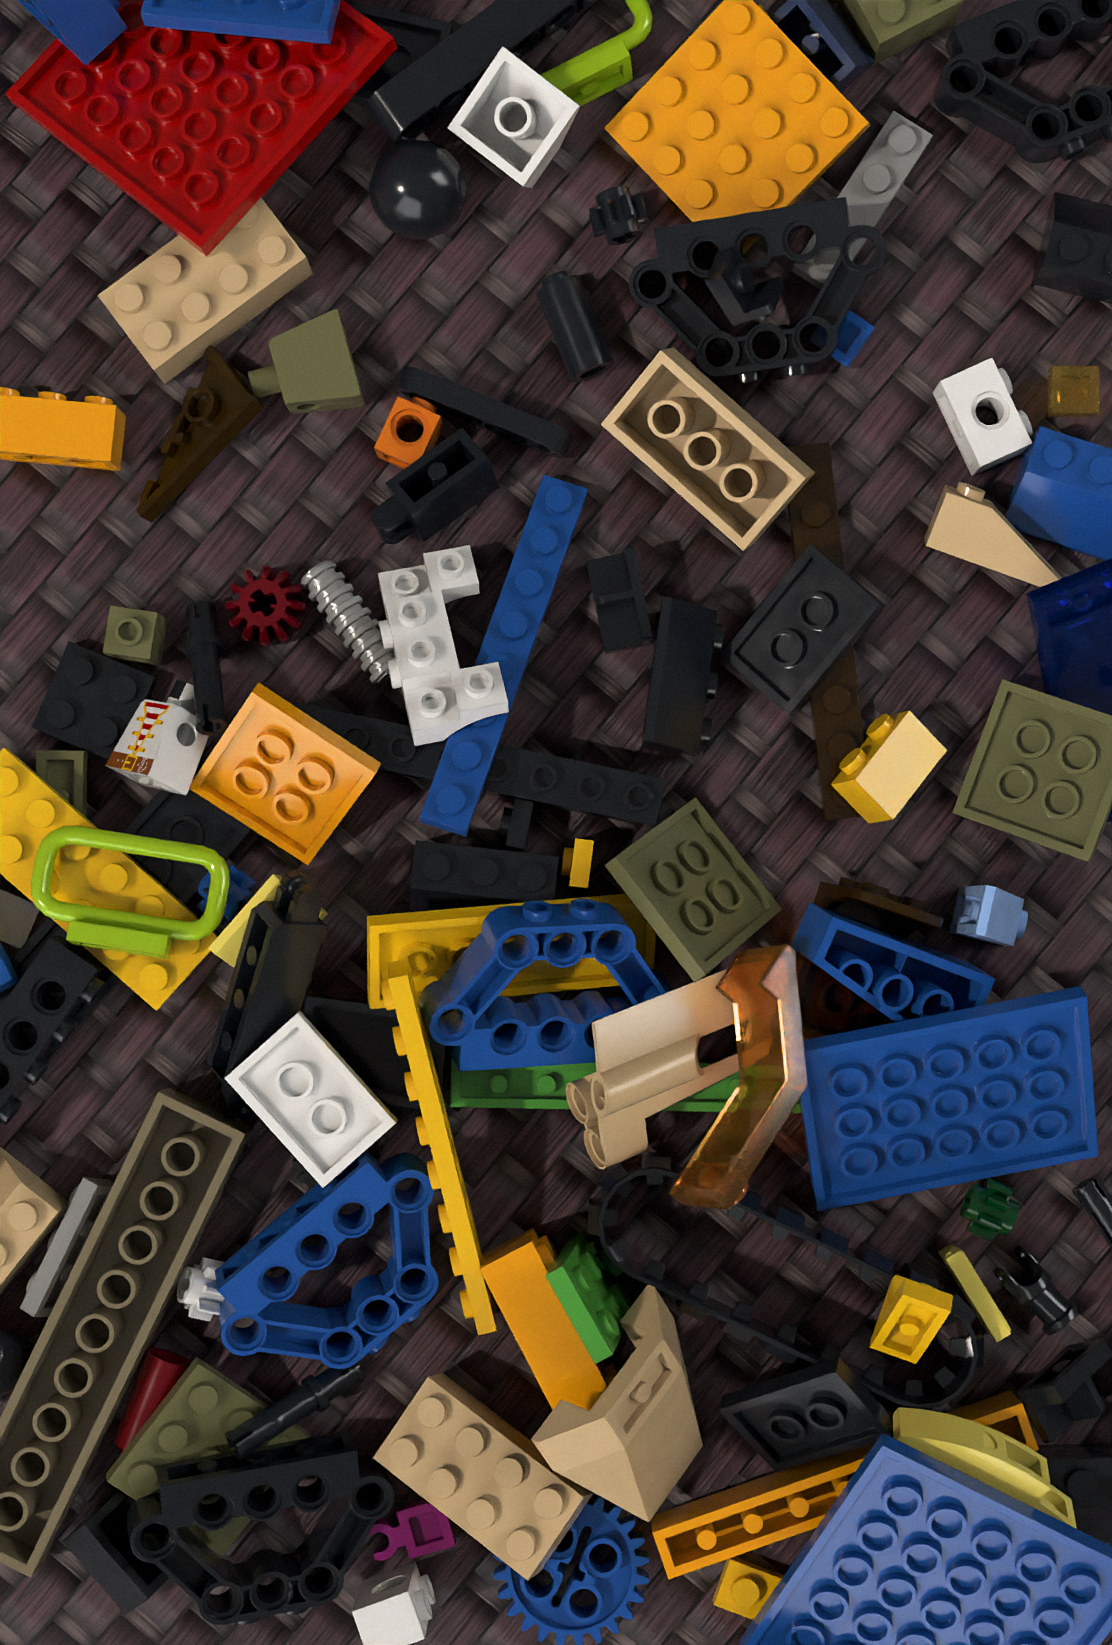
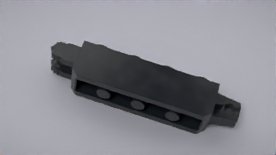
[207,869,327,1119]

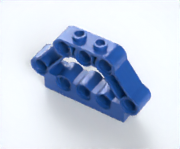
[419,898,673,1071]
[215,1149,439,1369]

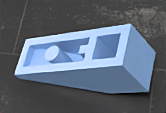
[949,885,1028,946]

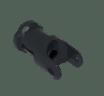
[994,1246,1079,1336]

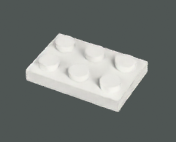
[225,1011,398,1188]

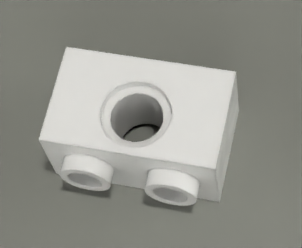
[932,358,1033,476]
[352,1562,436,1645]

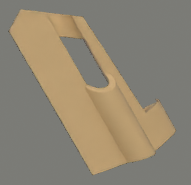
[566,950,793,1169]

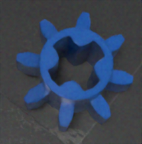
[197,865,257,926]

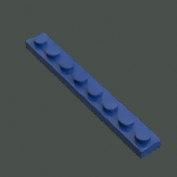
[420,475,588,837]

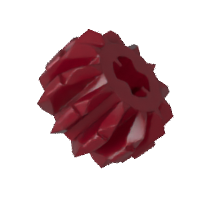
[225,565,307,647]

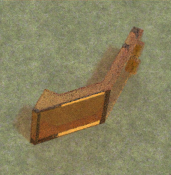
[669,944,808,1210]

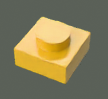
[561,838,594,889]

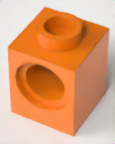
[374,396,444,469]

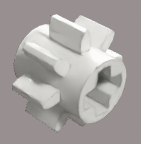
[177,1257,225,1322]

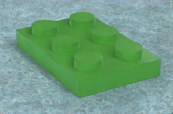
[545,1231,632,1364]

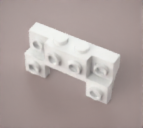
[378,545,509,746]

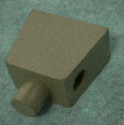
[248,309,366,414]

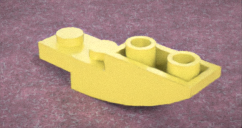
[893,1407,1077,1529]

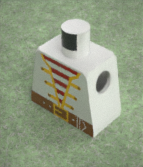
[105,680,209,796]

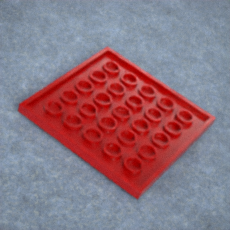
[5,0,398,257]

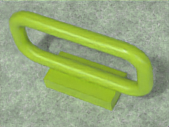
[541,0,653,107]
[31,825,230,959]

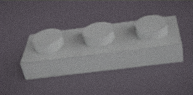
[20,1177,114,1317]

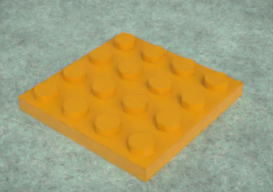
[604,0,871,255]

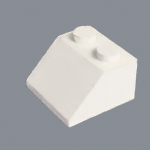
[448,46,580,188]

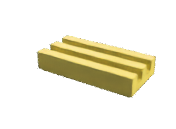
[938,1243,1011,1342]

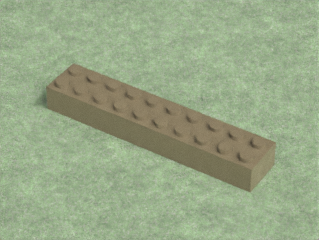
[0,1087,254,1578]

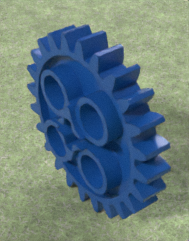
[493,1494,649,1645]

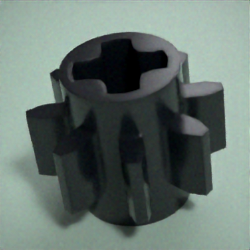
[589,186,648,245]

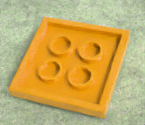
[189,682,381,865]

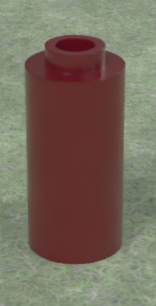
[113,1347,192,1455]

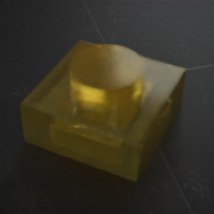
[1048,366,1100,417]

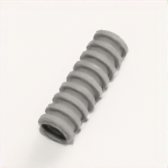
[300,560,395,684]

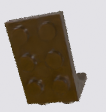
[773,877,943,1039]

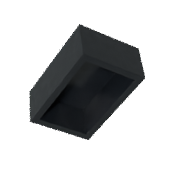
[304,994,451,1109]

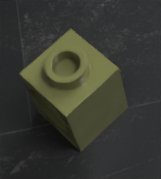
[103,605,168,666]

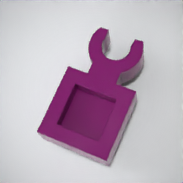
[368,1499,457,1561]

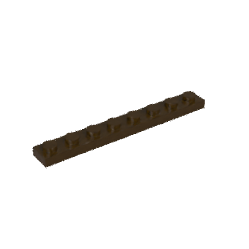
[787,442,864,821]

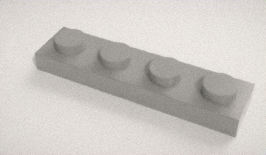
[792,111,933,290]

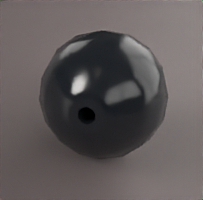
[369,140,467,240]

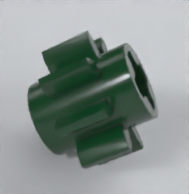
[960,1178,1020,1241]

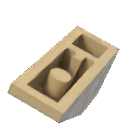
[924,482,1064,594]

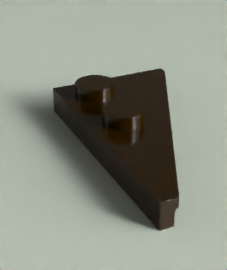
[136,345,264,523]

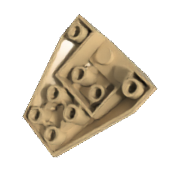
[531,1285,703,1522]

